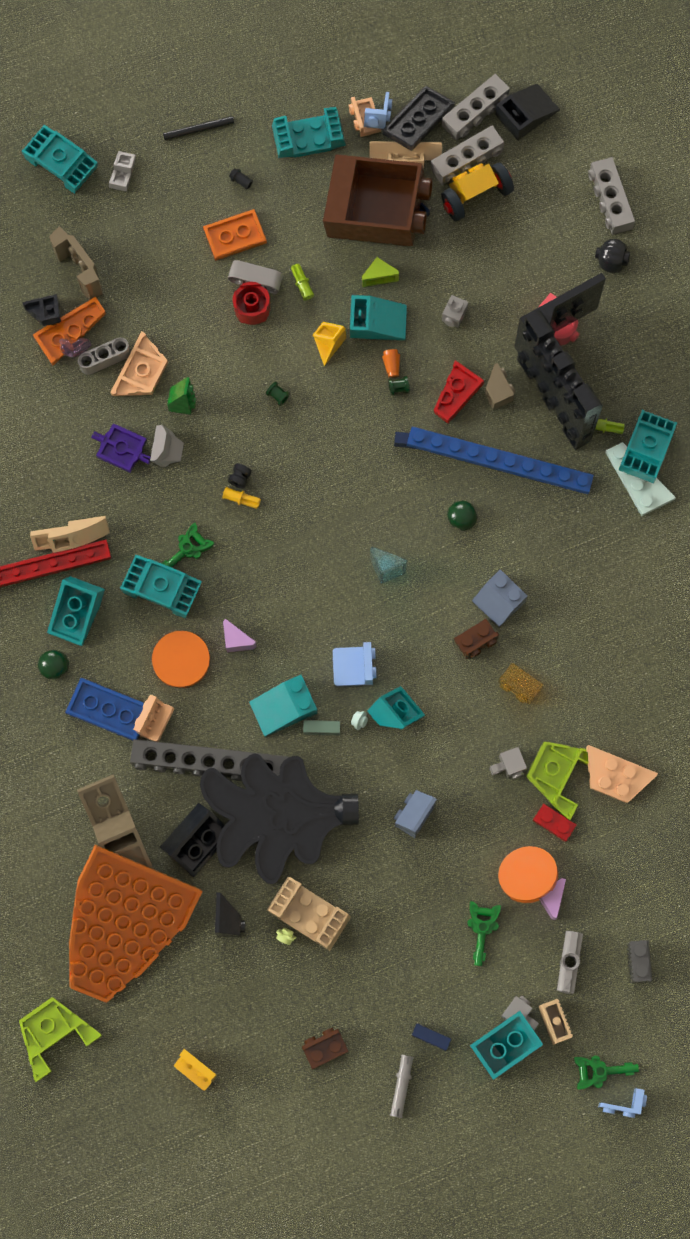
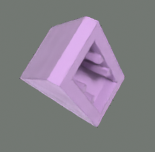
[223,619,256,652]
[539,878,566,920]

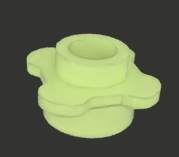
[276,928,297,945]

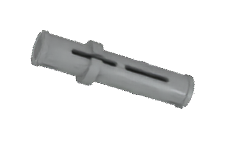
[390,1055,414,1118]

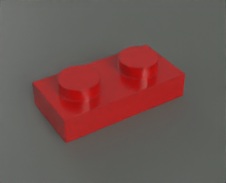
[533,803,576,842]

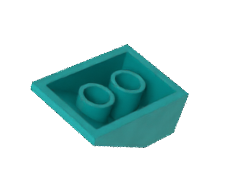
[47,576,105,646]
[249,675,318,737]
[470,1011,543,1080]

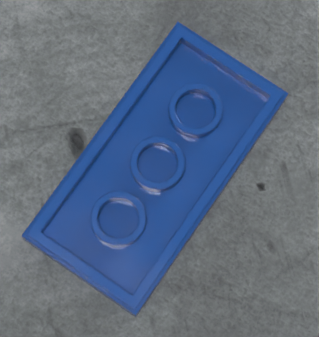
[65,678,144,741]

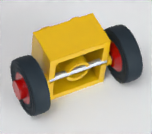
[441,162,514,222]

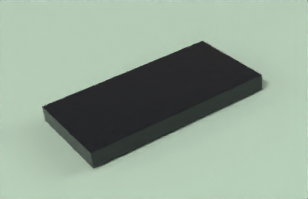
[383,86,455,151]

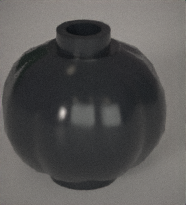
[595,239,630,273]

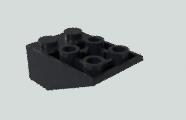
[495,84,560,140]

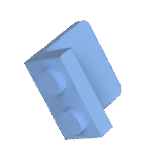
[333,642,376,686]

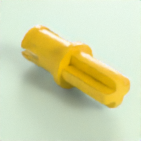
[222,487,261,509]

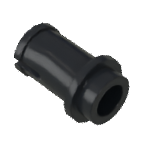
[229,168,253,190]

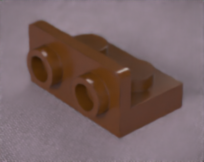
[454,619,499,659]
[302,1027,349,1070]

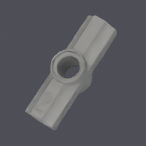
[557,931,583,994]

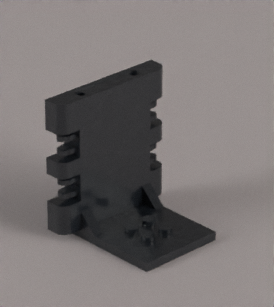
[514,273,606,450]

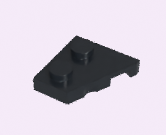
[23,294,61,326]

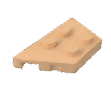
[110,331,168,396]
[586,745,658,803]

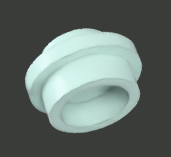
[351,711,368,730]

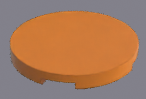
[152,631,210,688]
[498,846,558,903]

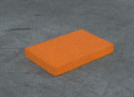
[203,209,267,261]

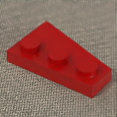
[434,360,484,424]

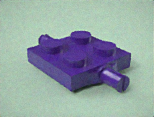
[91,423,151,473]

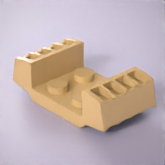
[266,877,351,951]

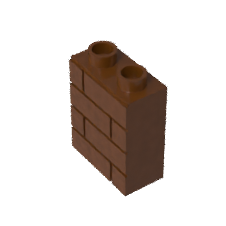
[323,154,433,246]

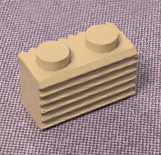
[538,999,573,1045]

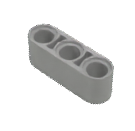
[227,260,284,294]
[78,337,131,375]

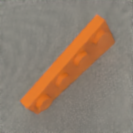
[33,297,106,366]

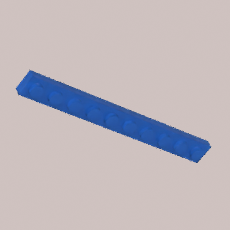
[407,427,594,494]

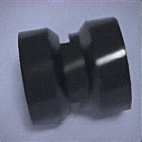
[227,463,252,489]

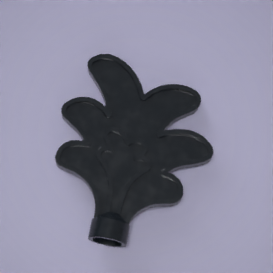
[200,753,359,884]

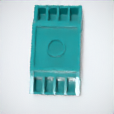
[272,107,346,158]
[21,125,98,194]
[618,410,677,484]
[120,555,202,618]

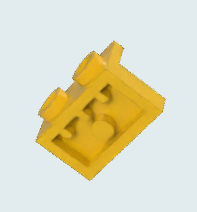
[174,1049,217,1091]

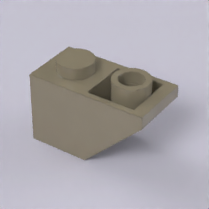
[485,363,515,410]

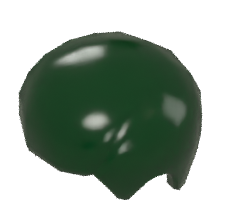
[447,500,477,531]
[38,650,69,679]

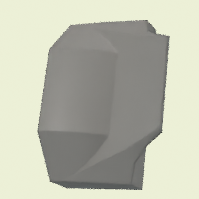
[150,425,184,467]

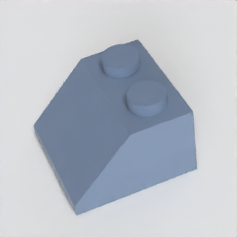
[472,570,528,627]
[394,790,437,838]

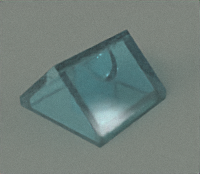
[370,547,407,584]

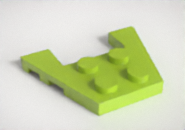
[526,742,589,820]
[19,997,102,1082]

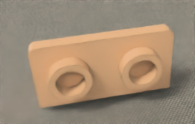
[348,97,381,137]
[133,695,174,742]

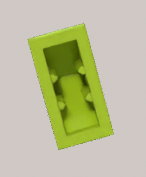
[362,257,399,287]

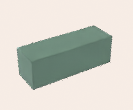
[303,720,340,735]

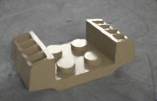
[49,226,103,300]

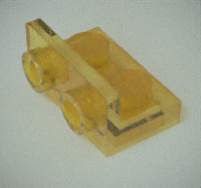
[498,663,543,705]

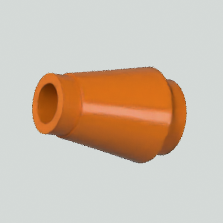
[382,349,400,378]

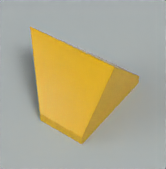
[312,322,346,366]

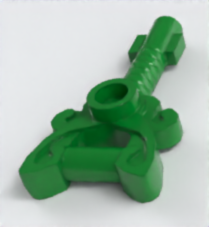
[161,522,214,568]
[467,901,501,966]
[574,1055,639,1090]

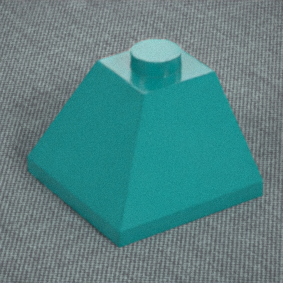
[367,686,425,729]

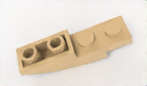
[30,516,110,553]

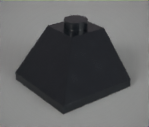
[215,892,245,937]

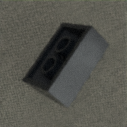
[160,803,225,877]

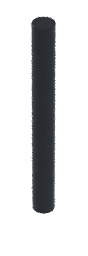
[163,116,234,140]

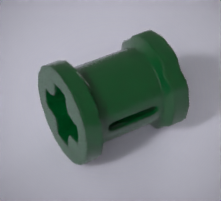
[388,376,410,396]
[266,381,290,406]

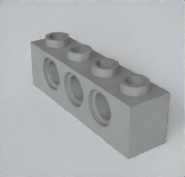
[442,74,510,141]
[431,125,504,185]
[588,157,635,235]

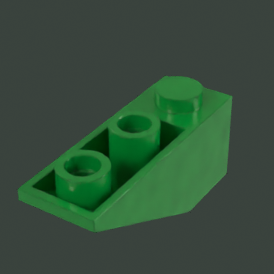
[167,377,197,415]

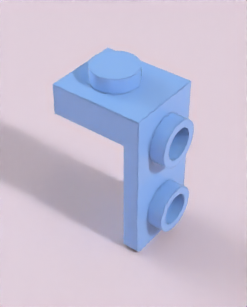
[364,92,392,129]
[598,1088,647,1118]

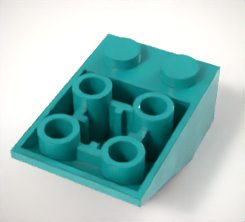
[350,295,407,340]

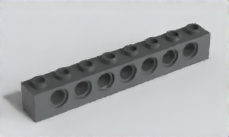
[130,739,288,781]

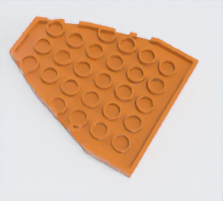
[69,845,203,1003]

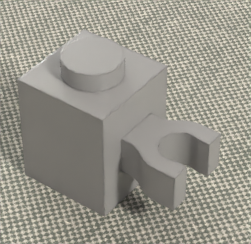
[442,295,468,328]
[489,747,527,779]
[501,996,539,1030]

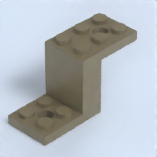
[77,774,153,869]

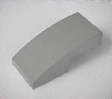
[109,151,136,192]

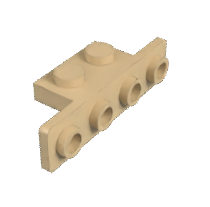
[370,141,442,168]

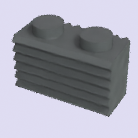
[626,940,652,984]

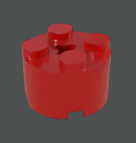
[233,282,271,325]

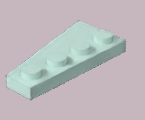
[606,442,676,516]

